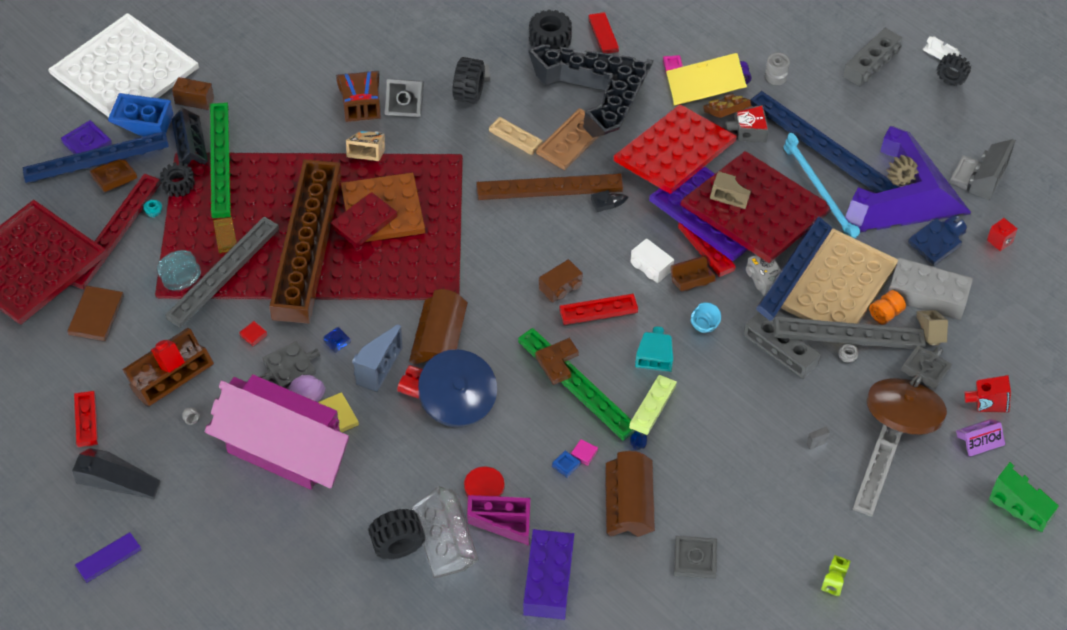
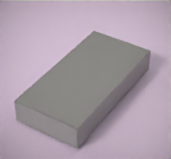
[949,155,980,190]

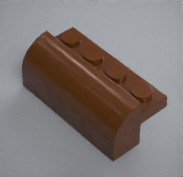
[409,289,468,365]
[122,328,214,406]
[605,451,655,537]

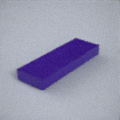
[75,532,141,583]

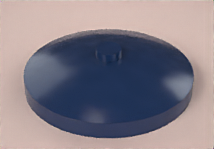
[418,349,497,427]

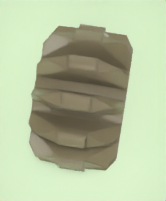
[886,155,919,186]

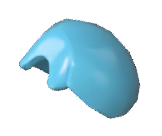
[690,302,721,333]

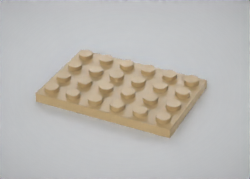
[781,229,898,324]

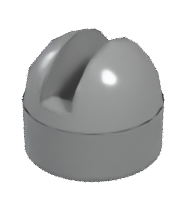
[182,407,200,425]

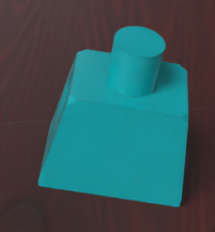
[635,326,673,372]

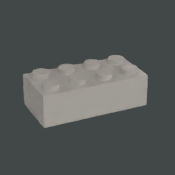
[889,258,973,320]

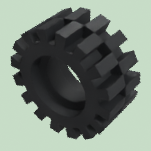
[936,53,971,86]
[160,162,195,197]

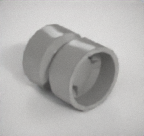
[765,52,790,86]

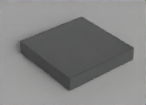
[674,536,717,579]

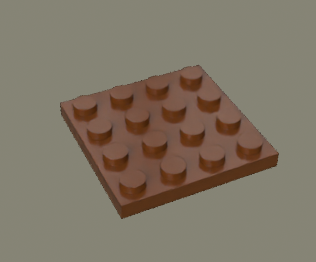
[341,173,425,242]

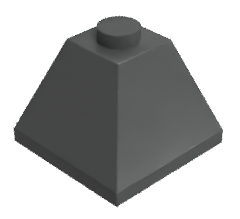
[385,79,424,117]

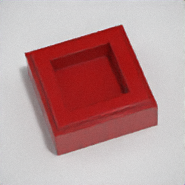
[239,321,267,347]

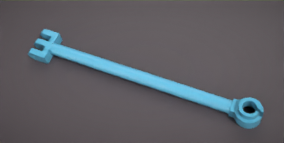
[783,133,860,239]

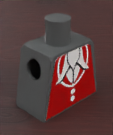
[725,105,769,142]

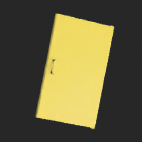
[666,53,747,106]

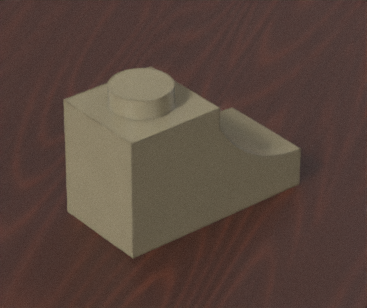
[710,171,751,209]
[916,310,948,345]

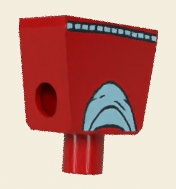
[964,375,1011,413]

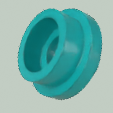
[143,200,162,217]

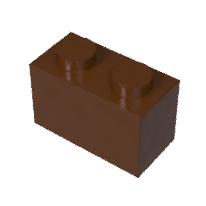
[172,77,214,110]
[539,259,583,303]

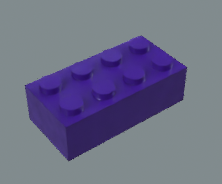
[523,529,574,620]

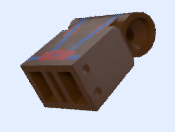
[336,70,381,122]

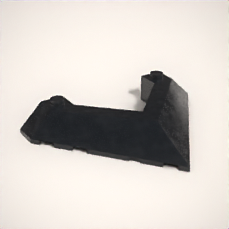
[528,45,654,138]

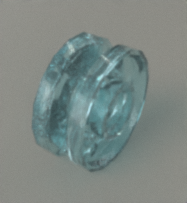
[157,250,201,291]

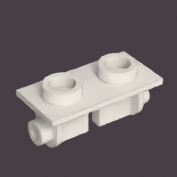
[923,36,961,60]

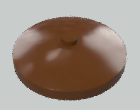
[867,378,947,435]

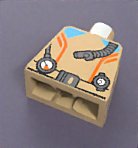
[346,131,385,161]

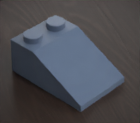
[352,324,403,392]

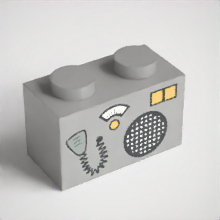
[746,255,781,296]

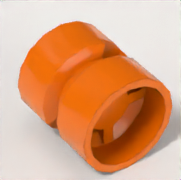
[869,290,906,325]

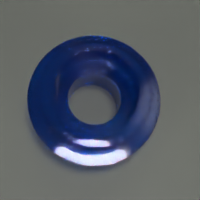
[630,431,647,450]

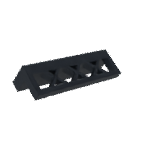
[172,107,208,166]

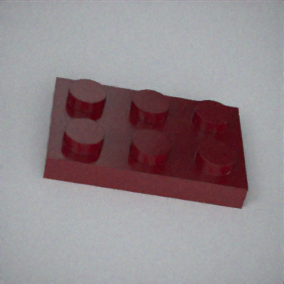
[331,192,398,248]

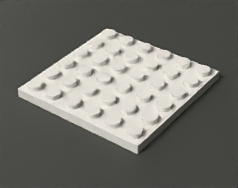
[49,13,199,117]

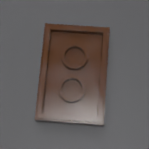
[68,286,124,341]

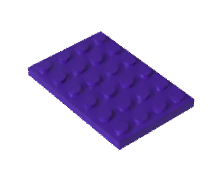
[649,167,748,261]

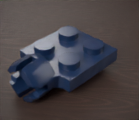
[908,215,967,266]

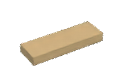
[489,117,543,155]

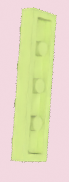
[629,375,677,435]

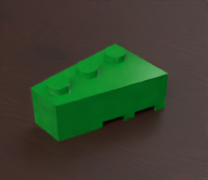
[989,462,1059,532]

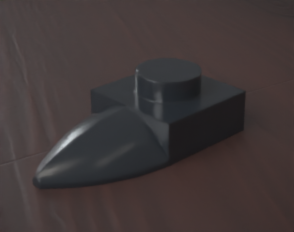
[591,190,628,212]

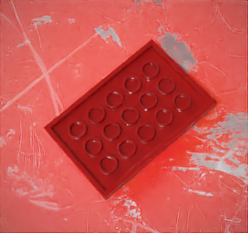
[613,104,737,194]

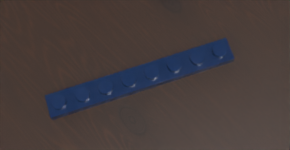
[23,131,169,183]
[756,216,833,321]

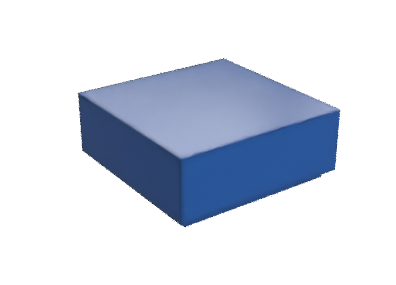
[552,450,580,478]

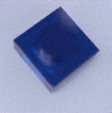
[323,327,351,353]

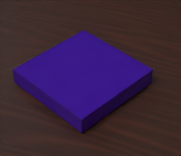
[61,120,112,154]

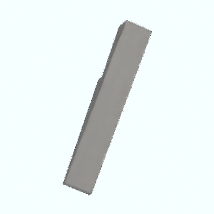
[853,425,903,517]

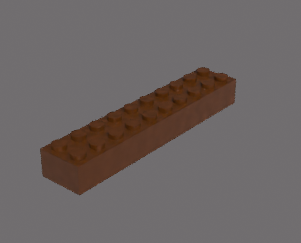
[269,160,342,324]

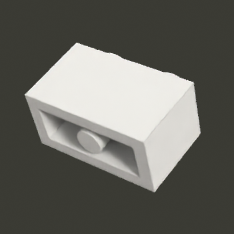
[630,238,674,283]

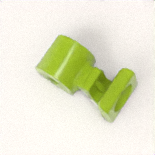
[821,555,851,596]

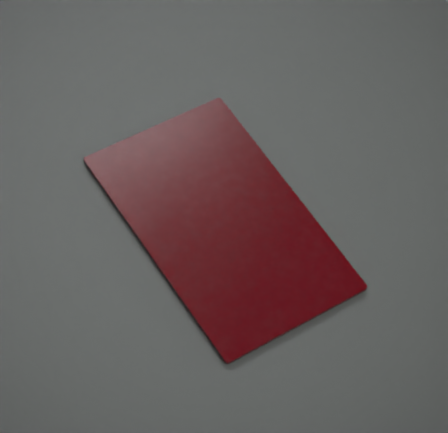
[155,152,463,300]

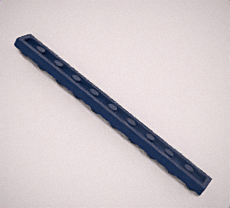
[750,91,900,193]

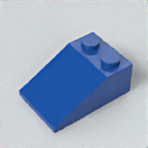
[108,93,174,137]

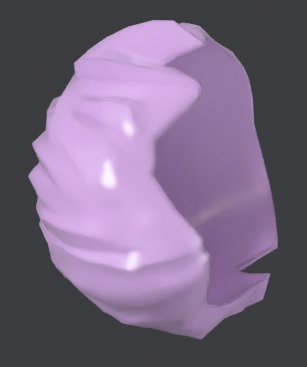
[288,375,326,402]

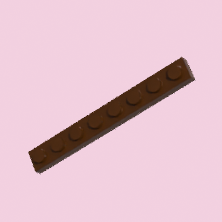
[477,173,623,200]

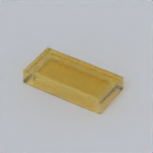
[213,217,237,253]

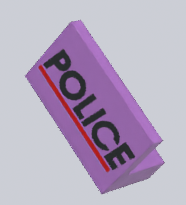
[956,419,1005,456]

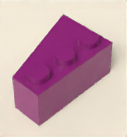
[467,495,530,546]

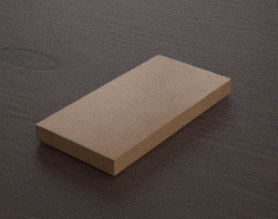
[536,108,599,171]

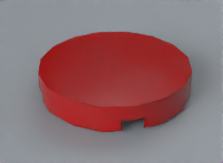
[464,466,505,497]

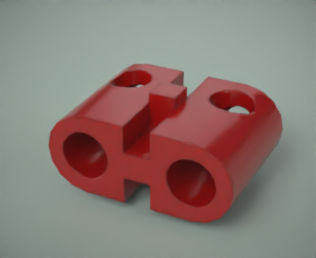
[397,365,423,399]

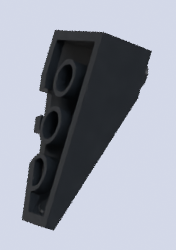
[72,448,161,499]

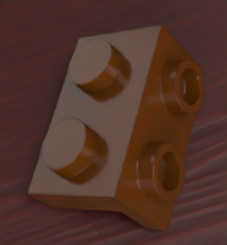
[670,256,716,291]

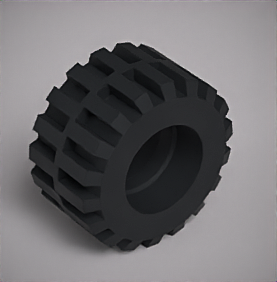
[529,9,572,50]
[452,57,485,104]
[368,509,426,559]

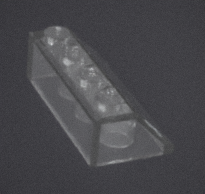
[412,486,479,578]

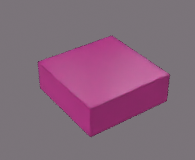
[663,55,683,73]
[571,439,598,466]

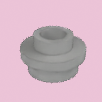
[839,344,858,362]

